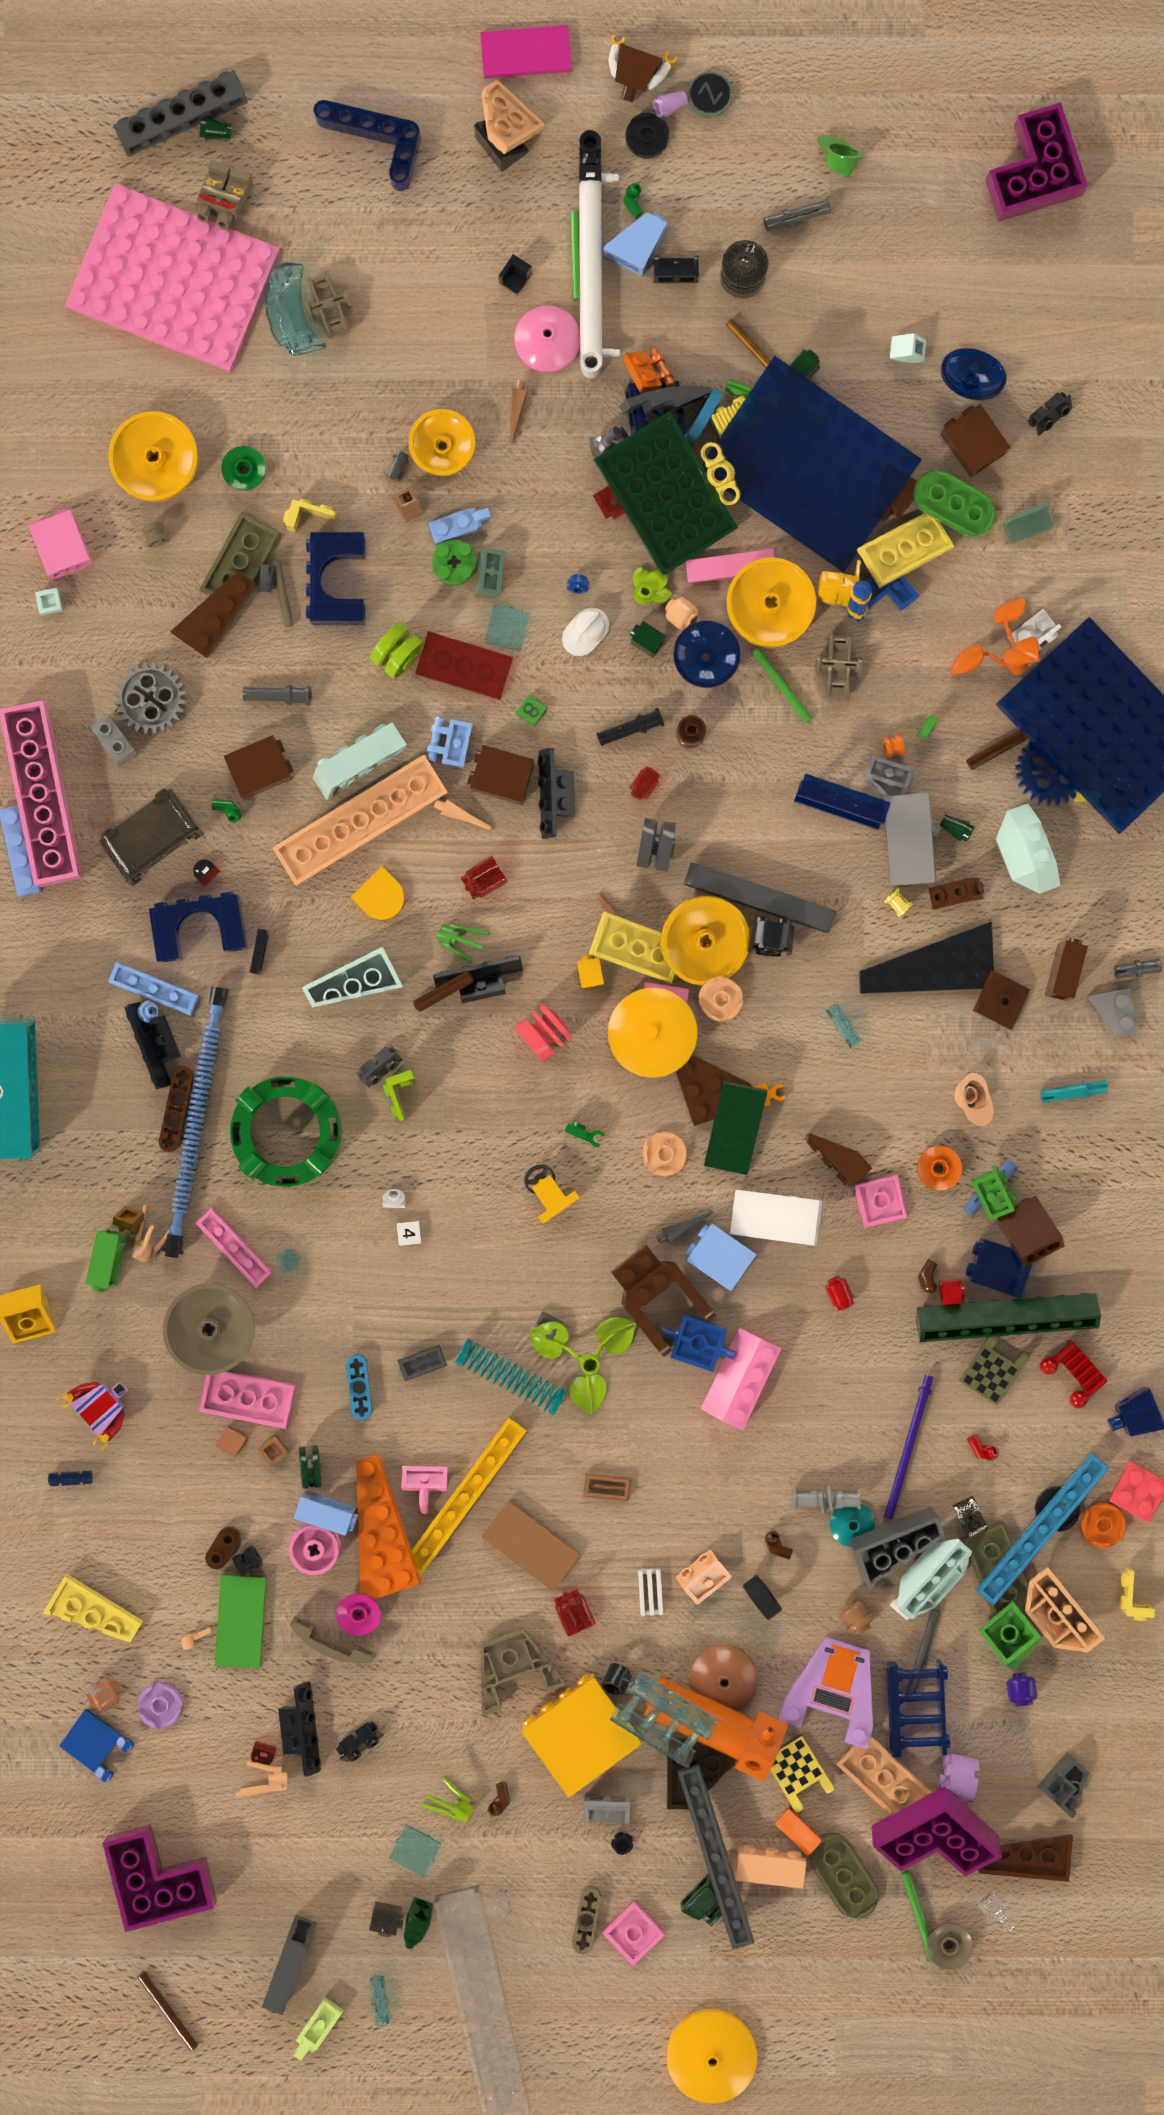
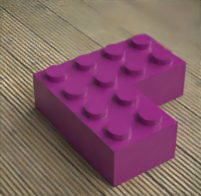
[985,102,1088,222]
[872,1786,1002,1876]
[102,1824,217,1932]

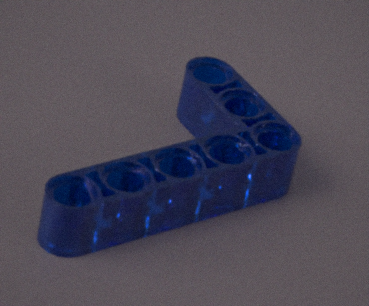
[313,100,421,191]

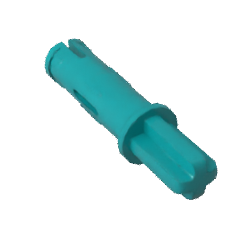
[1040,1080,1108,1104]

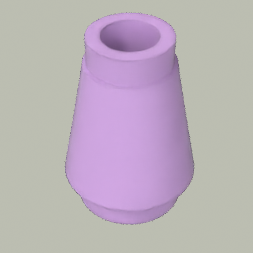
[653,91,688,118]

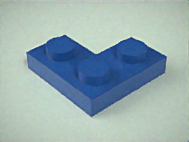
[866,576,919,611]

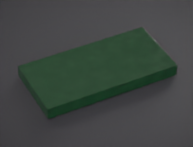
[704,1081,767,1175]

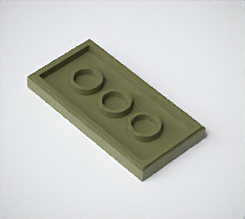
[199,512,281,612]
[961,1521,1029,1617]

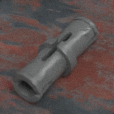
[1114,958,1162,979]

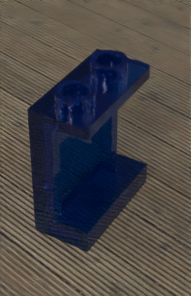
[965,1238,1033,1298]

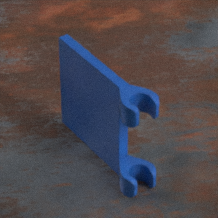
[59,1709,134,1782]

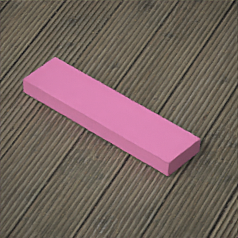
[685,549,774,584]
[195,1207,273,1288]

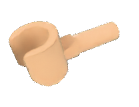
[181,1628,212,1649]

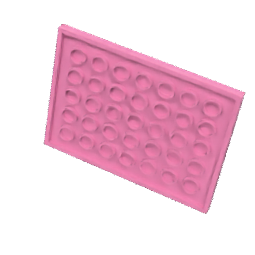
[65,184,280,373]

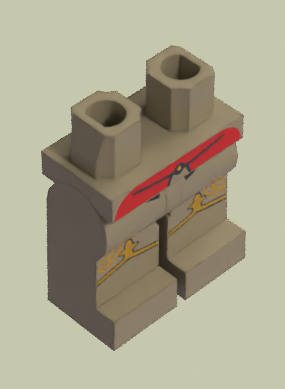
[197,160,253,229]

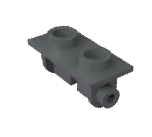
[356,1045,403,1088]

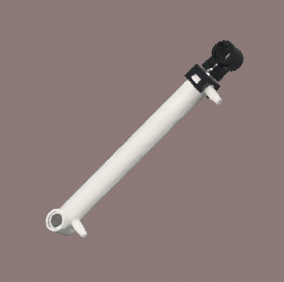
[579,130,620,378]

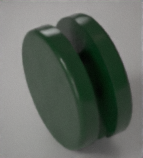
[299,1445,321,1489]

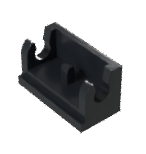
[654,256,699,283]

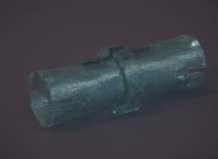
[826,1003,862,1048]
[370,1976,390,2026]

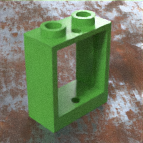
[85,1229,127,1292]

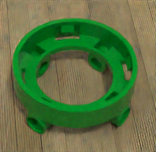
[230,1077,342,1187]

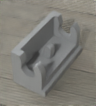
[584,1795,630,1824]

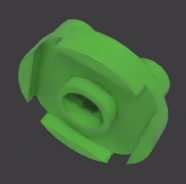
[432,540,477,586]

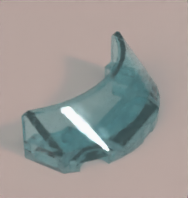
[265,262,327,356]

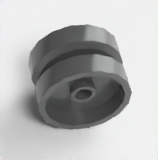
[637,818,676,872]

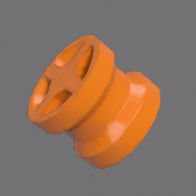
[882,734,905,759]

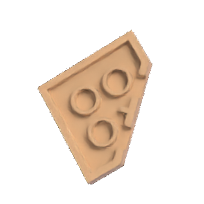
[481,80,545,154]

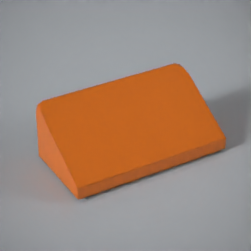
[775,1807,823,1856]

